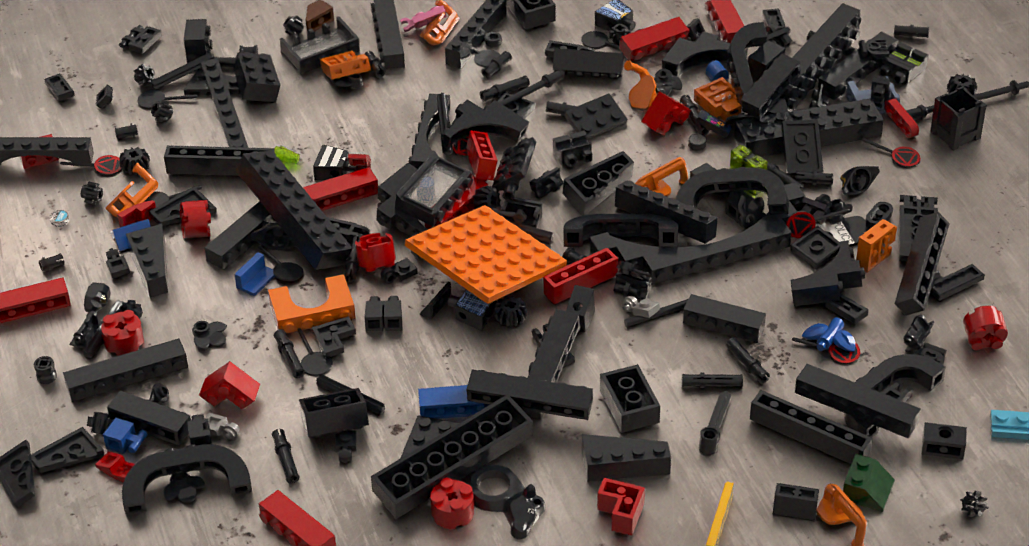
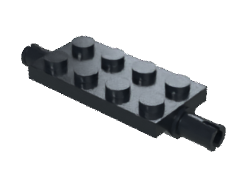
[492,137,537,201]

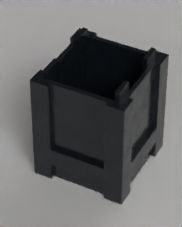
[930,86,987,151]

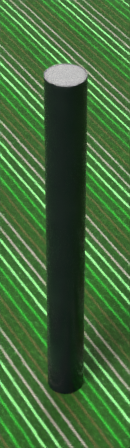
[624,299,688,327]

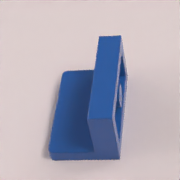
[111,219,151,251]
[234,252,275,296]

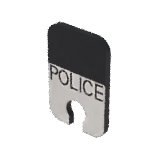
[815,216,870,247]

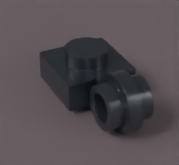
[106,248,130,279]
[380,258,418,283]
[335,430,357,464]

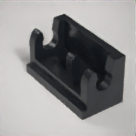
[501,197,542,228]
[772,483,820,521]

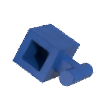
[103,418,148,454]

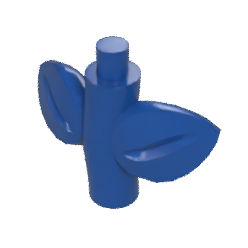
[802,317,855,352]

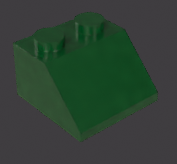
[843,454,895,512]

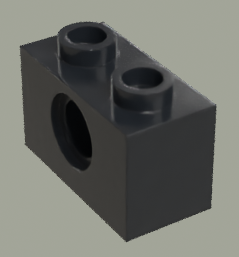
[921,422,967,460]

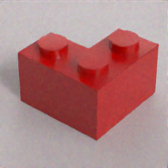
[641,91,691,136]
[199,361,260,410]
[597,478,645,536]

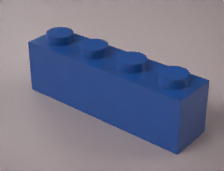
[418,385,490,419]

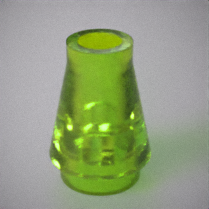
[275,145,300,164]

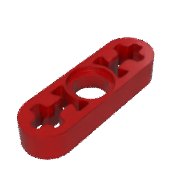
[884,98,919,138]

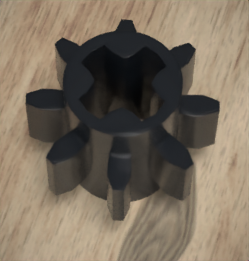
[283,15,304,36]
[609,24,630,45]
[134,64,155,86]
[151,100,173,122]
[80,181,103,205]
[118,300,143,319]
[87,412,114,434]
[961,490,989,517]

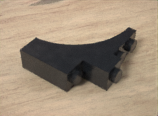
[662,31,748,77]
[441,99,530,149]
[376,163,428,237]
[790,240,865,306]

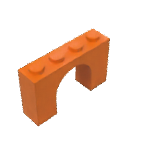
[268,274,356,333]

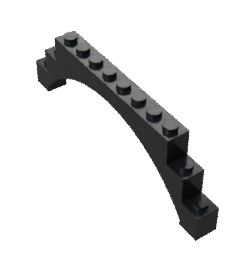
[590,182,806,284]

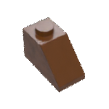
[305,0,334,31]

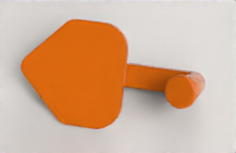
[419,0,459,45]
[624,61,657,110]
[635,157,688,197]
[105,162,158,218]
[816,484,867,546]

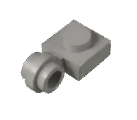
[622,296,660,318]
[204,413,240,440]

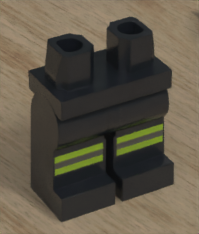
[879,42,929,84]

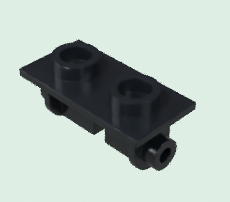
[809,84,830,108]
[69,311,102,348]
[903,314,935,352]

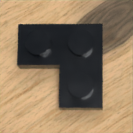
[312,316,356,358]

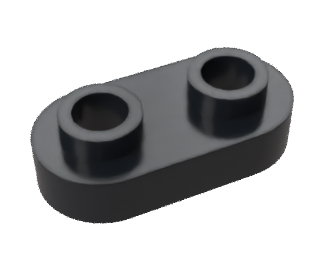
[865,202,893,228]

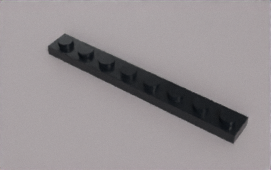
[201,58,248,148]

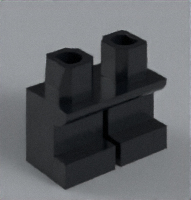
[553,130,592,167]
[364,296,403,331]
[187,414,212,446]

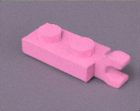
[400,6,447,32]

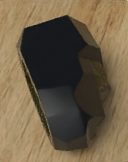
[84,282,111,312]

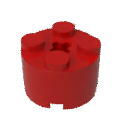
[180,200,211,239]
[355,233,396,272]
[963,306,1008,351]
[101,310,144,356]
[430,478,474,529]

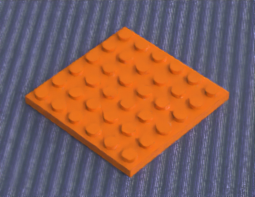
[405,205,567,304]

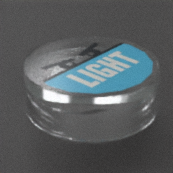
[50,210,69,227]

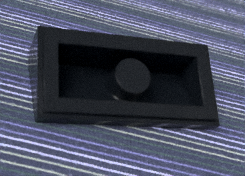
[420,281,452,319]

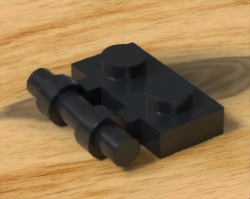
[119,25,162,54]

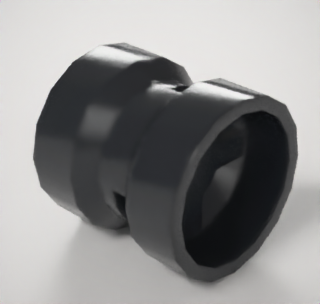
[34,356,57,384]

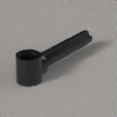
[699,391,731,455]

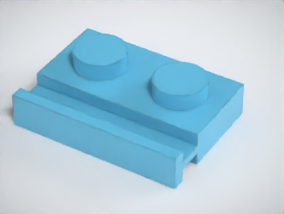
[990,410,1029,440]

